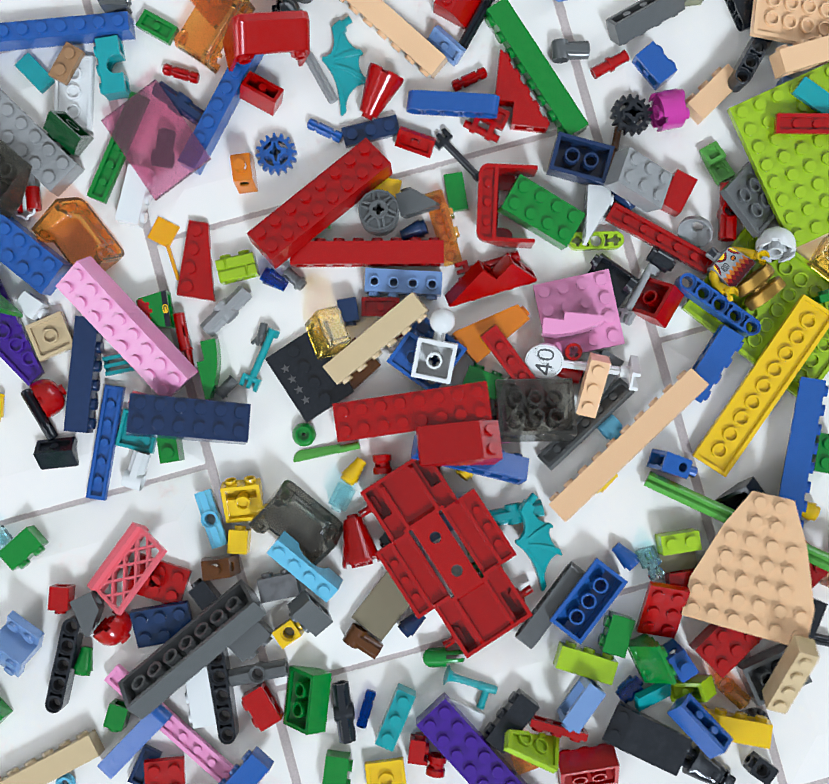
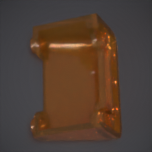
[174,0,256,74]
[31,197,125,271]

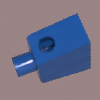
[646,448,698,479]
[663,638,699,683]

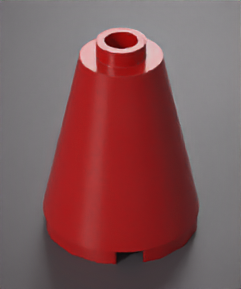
[359,63,404,120]
[342,514,380,569]

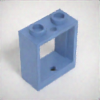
[556,676,606,734]

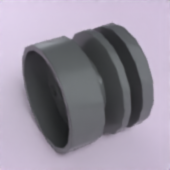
[358,189,399,236]

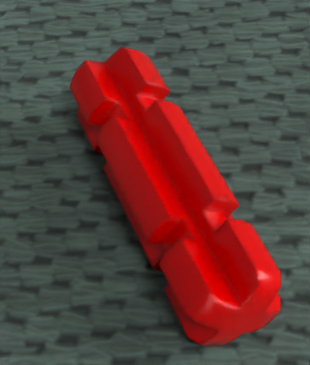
[162,63,200,84]
[451,67,487,92]

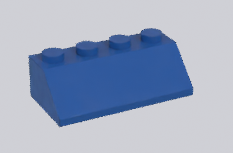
[549,558,628,645]

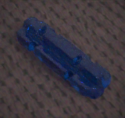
[356,689,376,729]

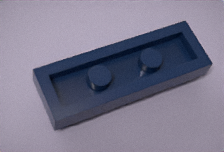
[341,115,399,148]

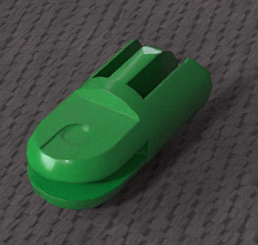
[423,647,465,668]

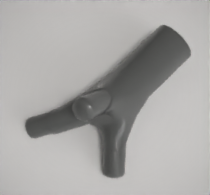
[251,322,268,347]

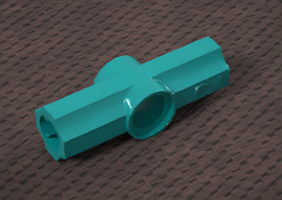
[488,499,545,526]

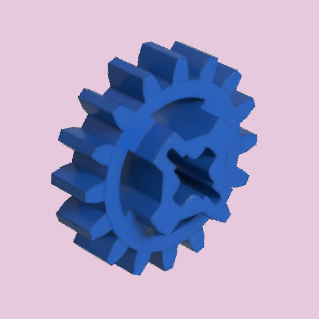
[255,133,298,176]

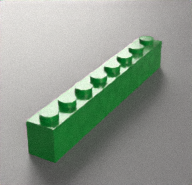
[485,0,589,136]

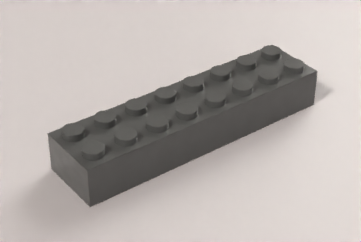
[118,579,267,720]

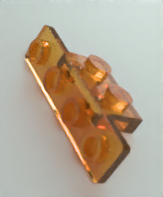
[425,189,462,267]

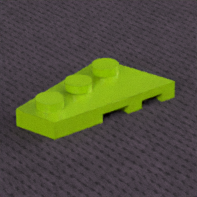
[504,729,560,774]

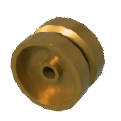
[736,263,786,311]

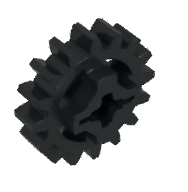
[610,94,652,137]

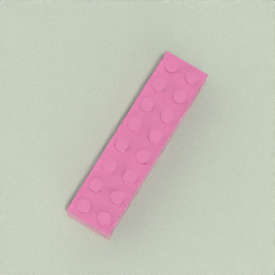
[56,256,199,397]

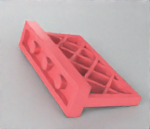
[87,522,167,615]

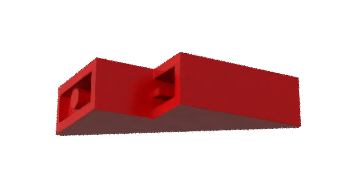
[495,49,550,134]
[444,252,537,307]

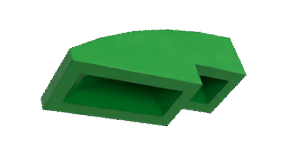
[197,338,221,400]

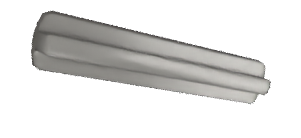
[305,51,338,104]

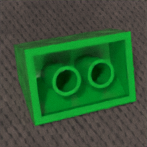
[283,665,332,735]

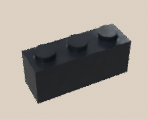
[484,688,540,754]

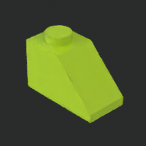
[670,675,717,703]

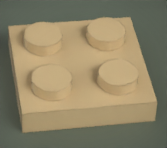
[25,311,73,362]

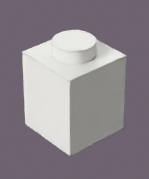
[14,291,50,321]

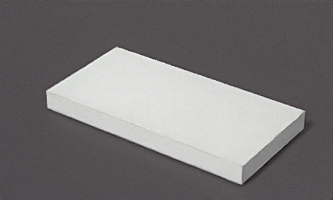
[54,55,95,132]

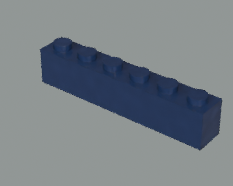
[63,316,104,433]

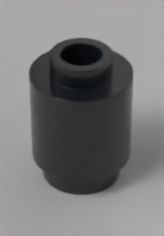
[646,247,676,273]

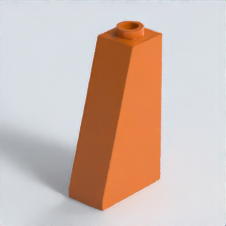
[451,304,530,364]

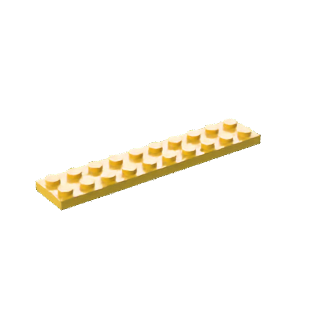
[692,294,829,477]

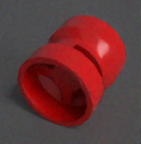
[372,454,392,475]
[426,751,447,778]

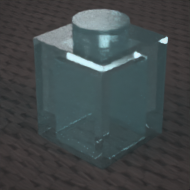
[328,482,357,513]

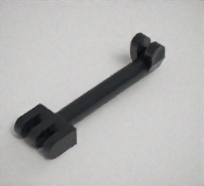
[434,128,479,183]

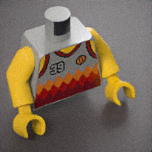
[705,246,770,302]

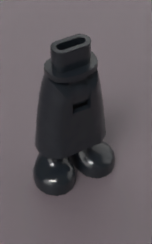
[682,744,736,784]

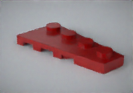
[176,220,216,302]

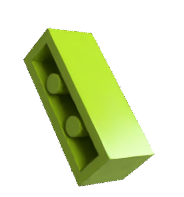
[553,640,618,685]

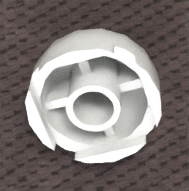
[755,226,796,263]

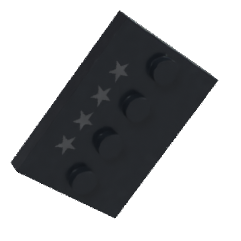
[265,328,355,423]

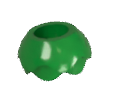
[292,423,316,446]

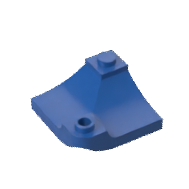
[386,318,468,390]

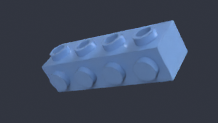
[364,268,442,300]

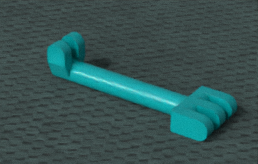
[239,327,280,392]

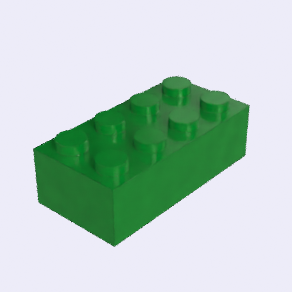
[497,174,586,250]

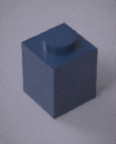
[337,297,360,327]

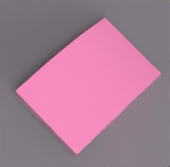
[542,312,605,338]

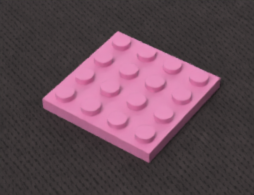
[533,269,625,357]

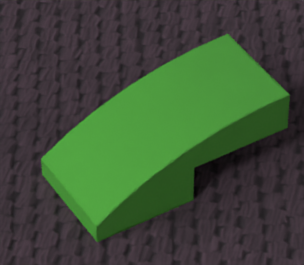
[699,141,736,186]

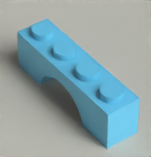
[267,531,343,603]

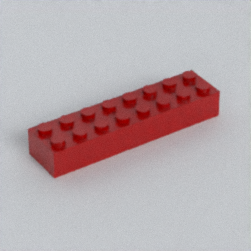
[247,138,393,269]
[332,381,493,442]
[689,540,828,678]

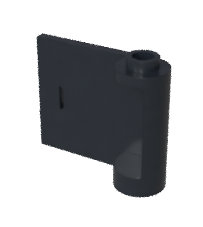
[588,253,640,309]

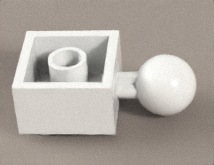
[411,308,458,384]

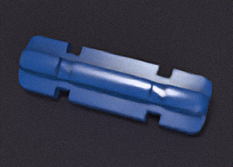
[307,118,343,143]

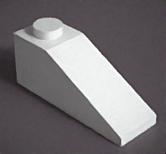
[582,184,614,245]

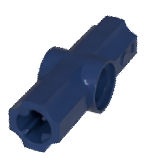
[152,81,204,126]

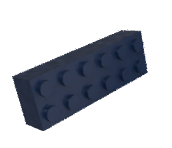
[126,393,251,445]

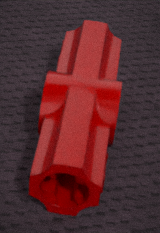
[717,181,737,242]

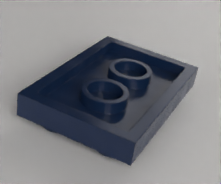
[130,600,193,648]

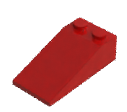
[416,420,503,466]

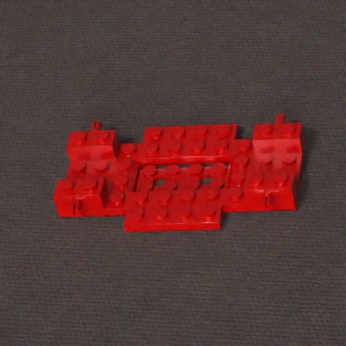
[358,458,534,658]

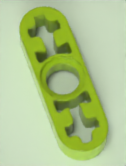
[568,231,624,251]

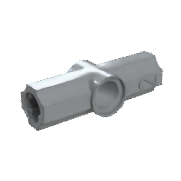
[200,285,252,337]

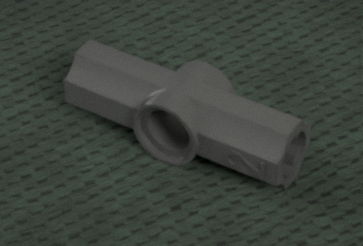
[228,658,289,687]

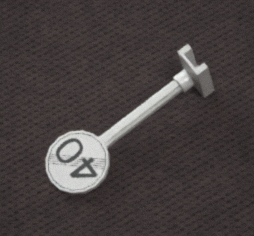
[525,343,641,391]

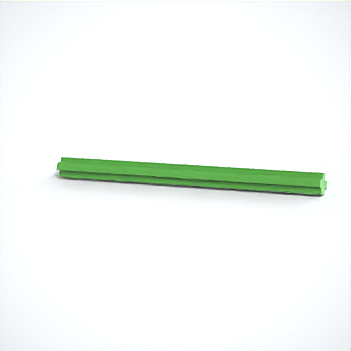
[643,471,829,572]

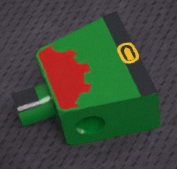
[136,290,175,329]

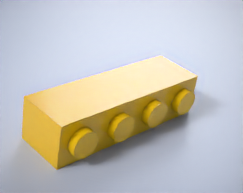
[701,704,773,749]

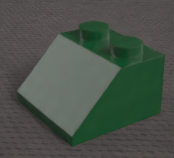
[43,110,94,156]

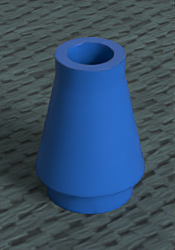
[611,542,640,571]

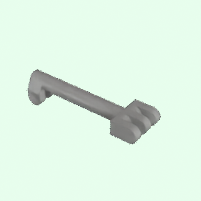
[618,263,660,326]

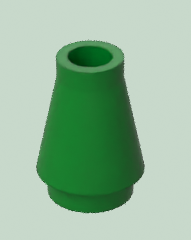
[73,646,93,676]

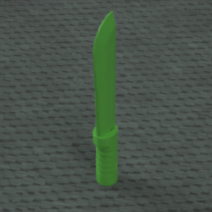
[293,441,361,462]

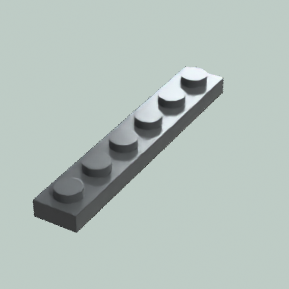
[537,378,635,471]

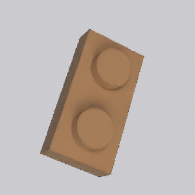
[48,42,85,86]

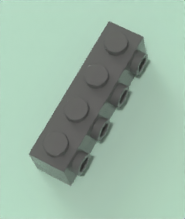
[606,0,685,46]

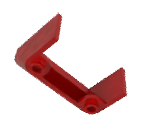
[222,11,310,71]
[476,163,538,249]

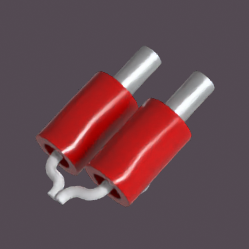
[6,174,42,221]

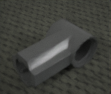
[551,38,590,64]

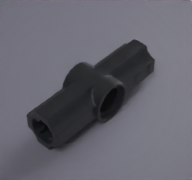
[332,680,356,744]

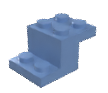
[0,610,45,678]

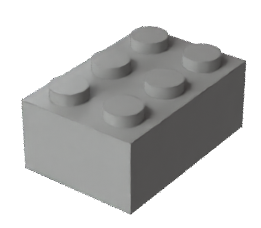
[604,147,673,213]

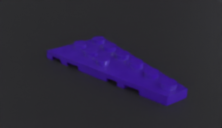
[0,279,45,386]

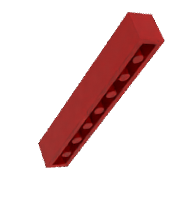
[290,237,444,267]

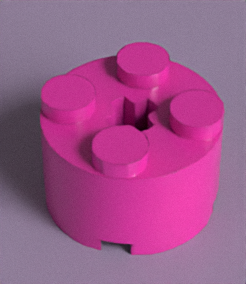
[648,88,690,132]

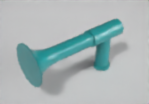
[443,665,498,710]

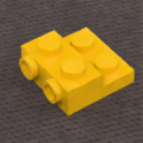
[220,475,265,523]

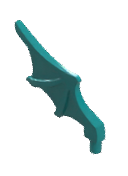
[322,16,366,116]
[515,493,562,591]

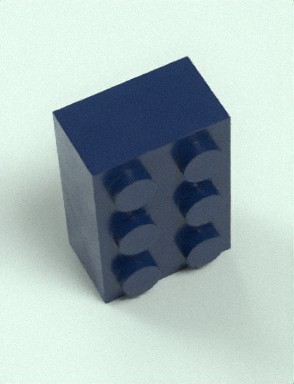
[546,132,615,186]

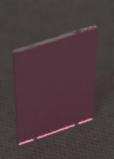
[101,79,211,200]

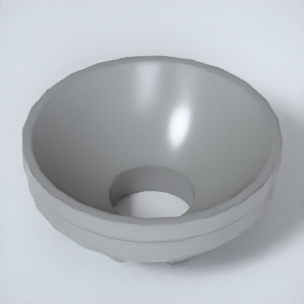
[677,216,714,248]

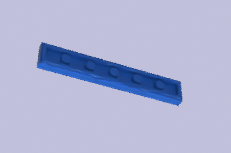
[86,384,126,501]

